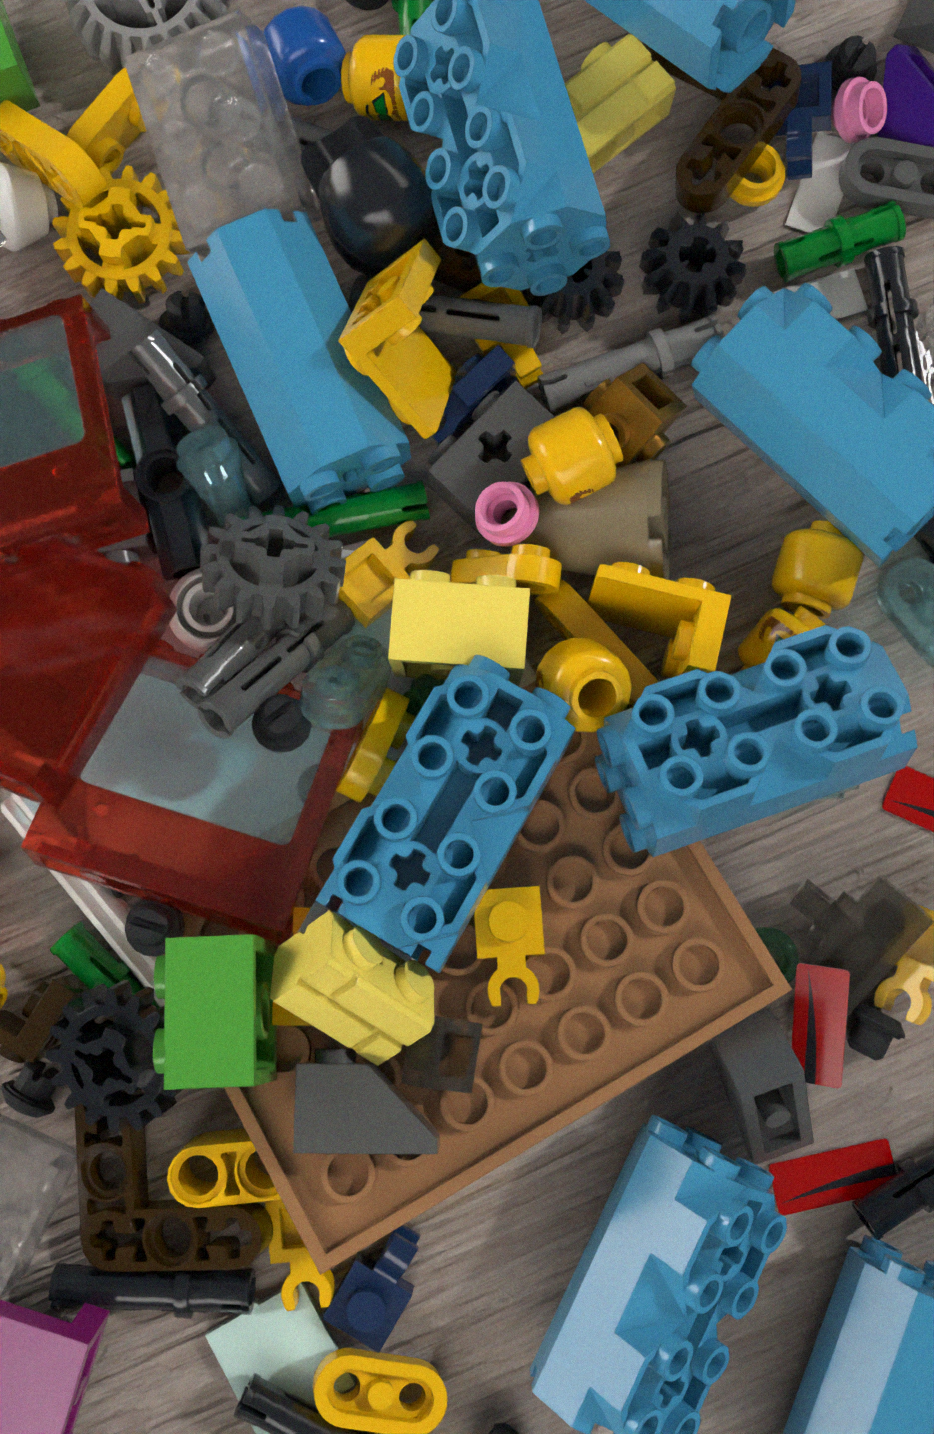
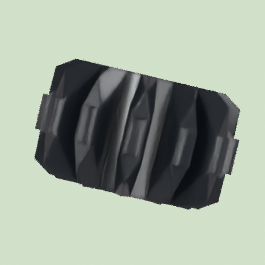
[639,210,746,324]
[522,251,624,334]

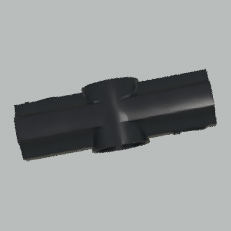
[121,383,210,581]

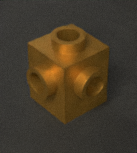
[582,363,688,468]

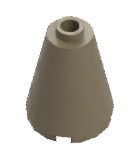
[501,459,671,580]

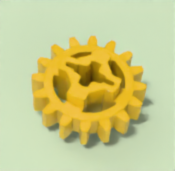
[52,165,192,304]

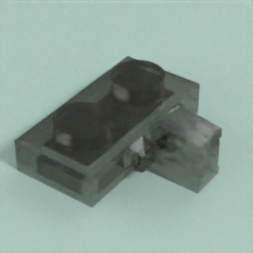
[790,874,934,1016]

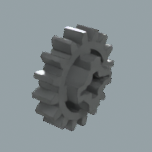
[200,505,346,630]

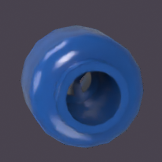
[260,5,346,106]

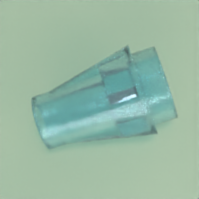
[176,426,253,526]

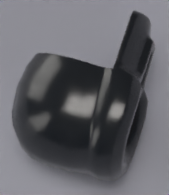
[301,115,439,277]

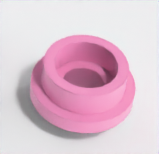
[831,77,887,144]
[475,481,539,547]

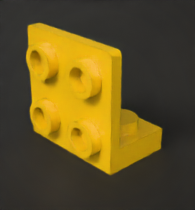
[338,238,456,439]
[587,562,732,678]

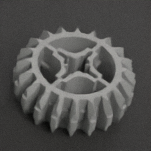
[64,0,231,84]

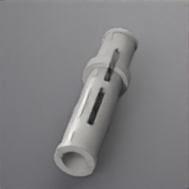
[537,314,724,414]

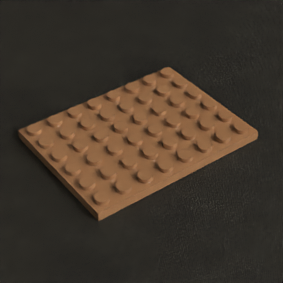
[155,681,792,1275]

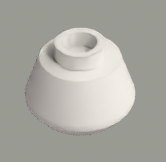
[0,162,58,252]
[167,568,236,653]

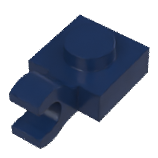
[769,61,832,180]
[433,345,517,445]
[322,1225,420,1353]

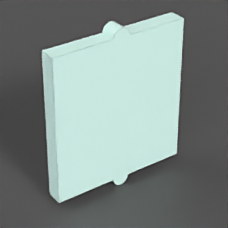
[205,1282,356,1434]

